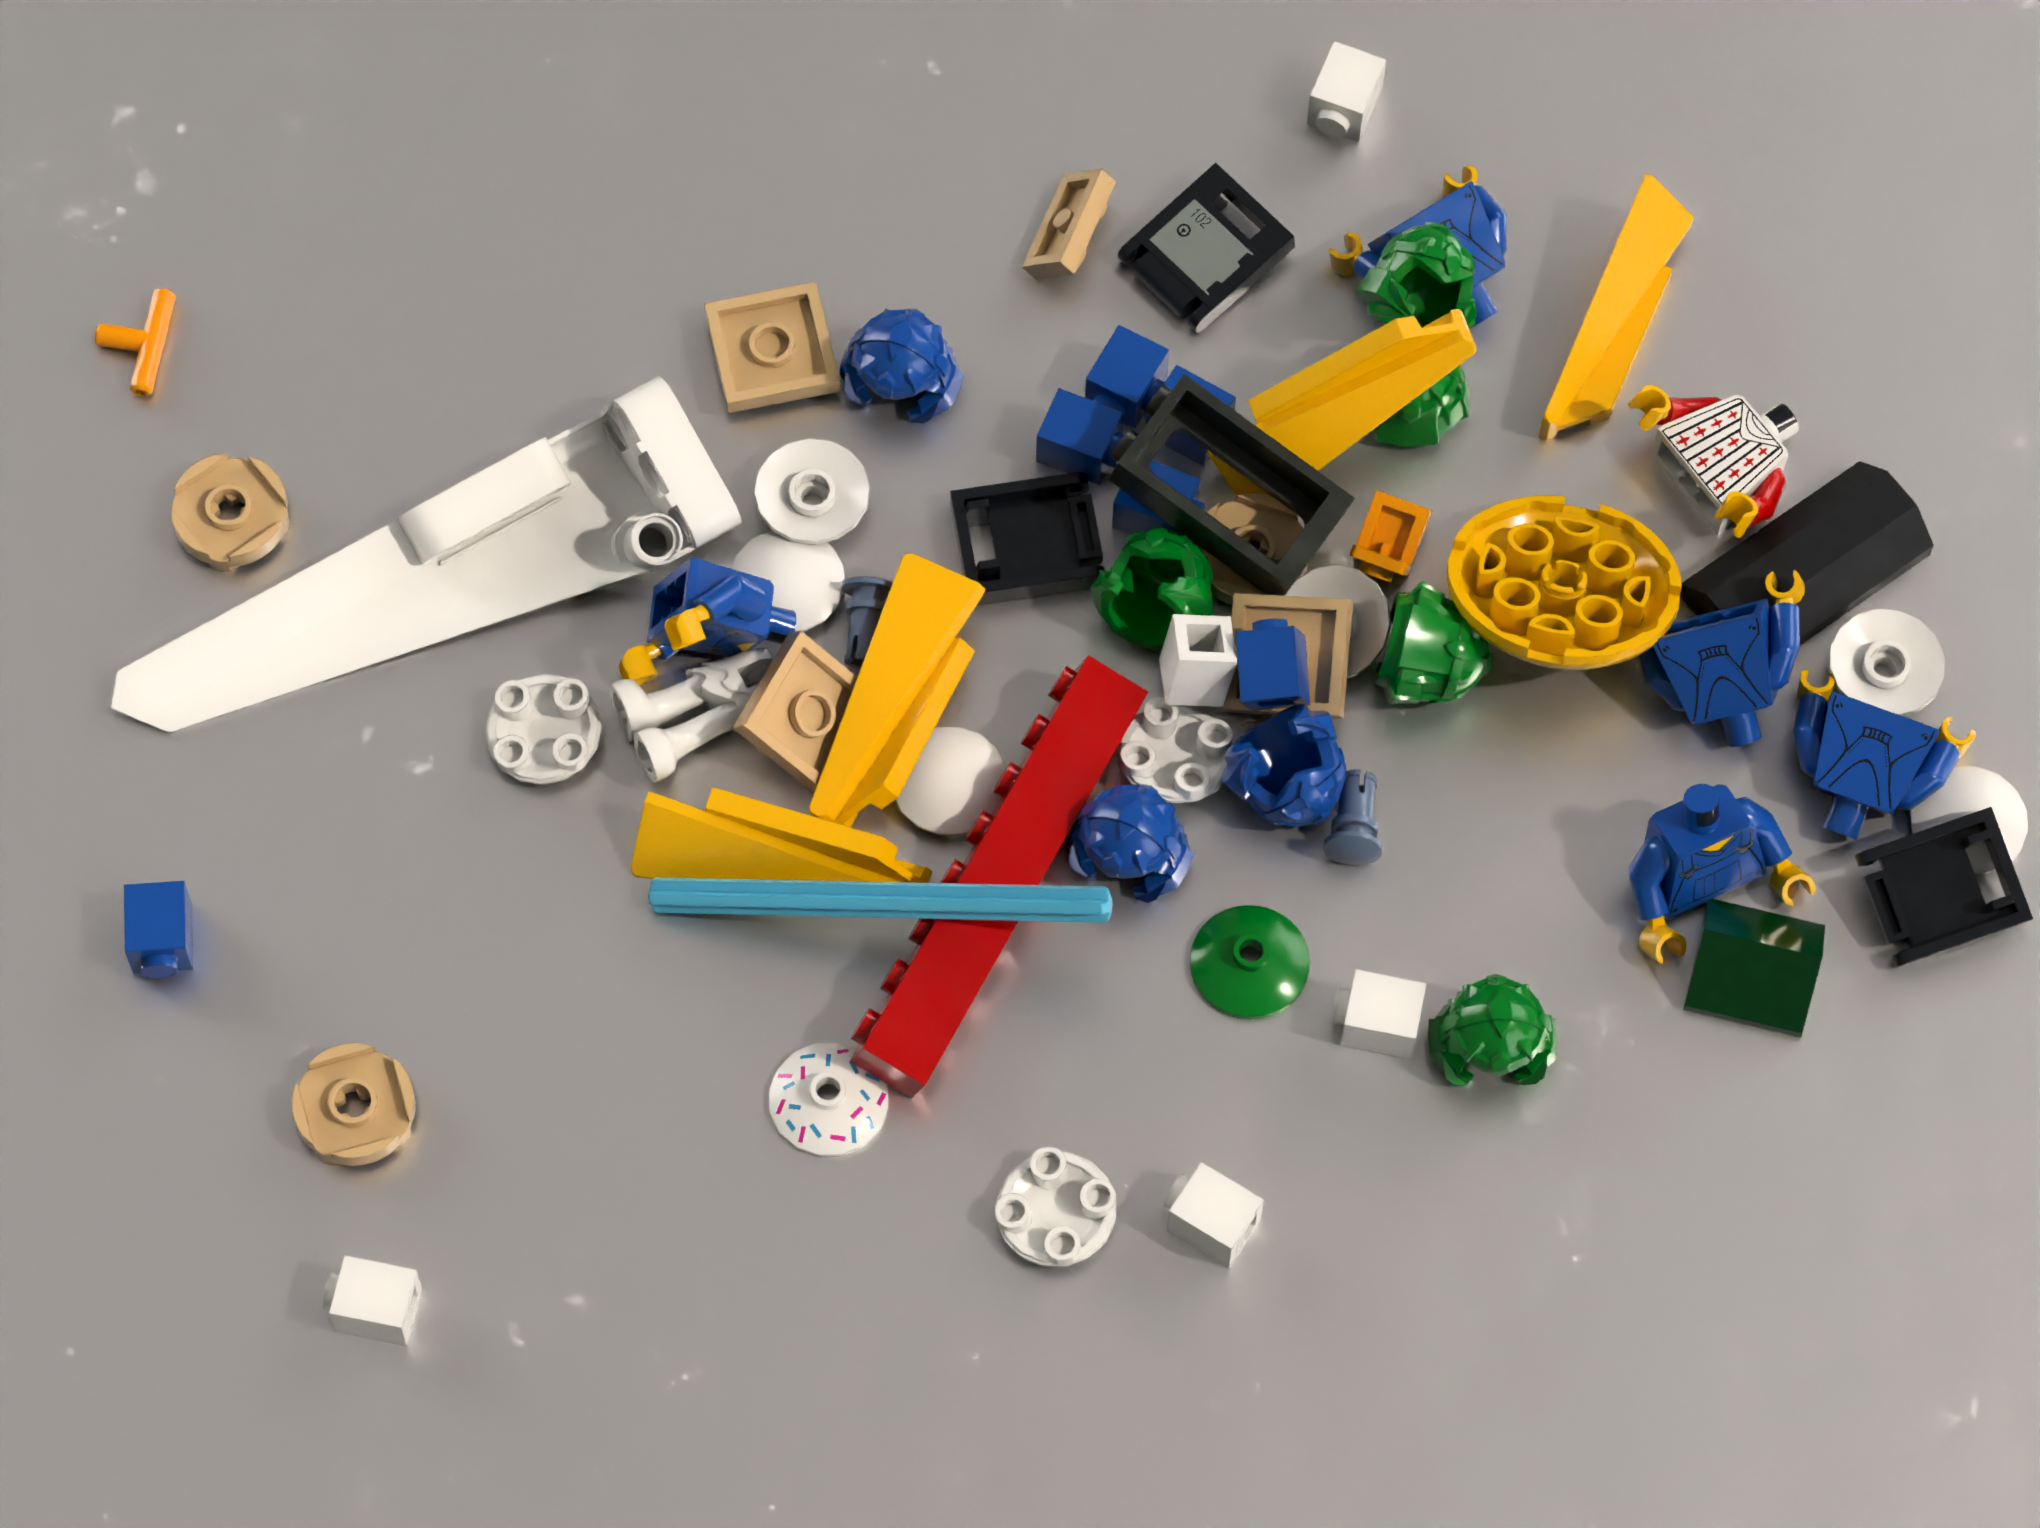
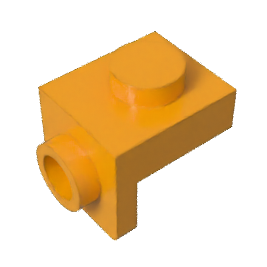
[1349,490,1433,582]

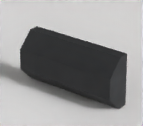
[1680,461,1934,645]

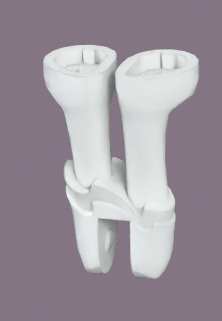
[609,648,773,783]

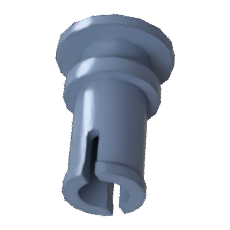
[841,576,893,669]
[1323,769,1383,866]

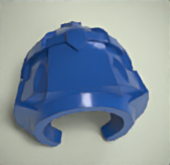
[839,308,965,424]
[1220,704,1346,826]
[1065,783,1195,903]

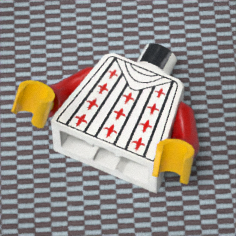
[1628,385,1799,538]

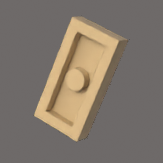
[1022,168,1116,280]

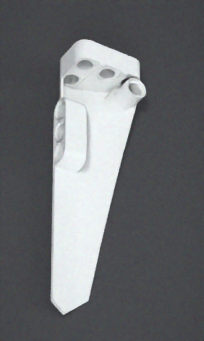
[110,376,742,733]

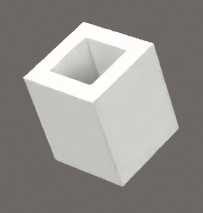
[1307,41,1387,142]
[1159,614,1237,707]
[1333,969,1427,1060]
[1164,1162,1264,1268]
[323,1255,422,1346]

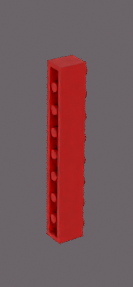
[850,655,1148,1099]

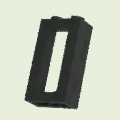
[1109,374,1355,596]

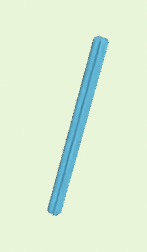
[648,877,1113,923]

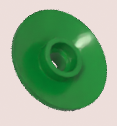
[1190,905,1310,1019]

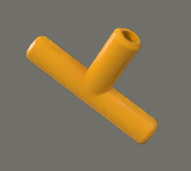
[94,288,176,397]

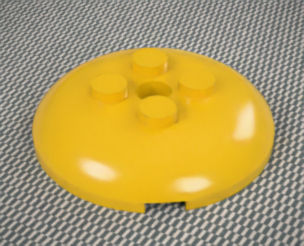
[1446,495,1682,670]

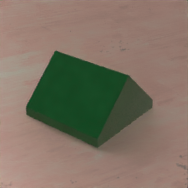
[1683,899,1825,1038]

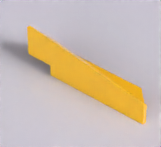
[1539,173,1694,441]
[1207,309,1476,496]
[809,554,986,827]
[631,787,932,883]

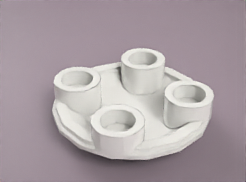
[731,530,845,632]
[484,674,602,785]
[1116,697,1233,804]
[893,727,1007,841]
[1910,766,2028,875]
[995,1147,1116,1266]

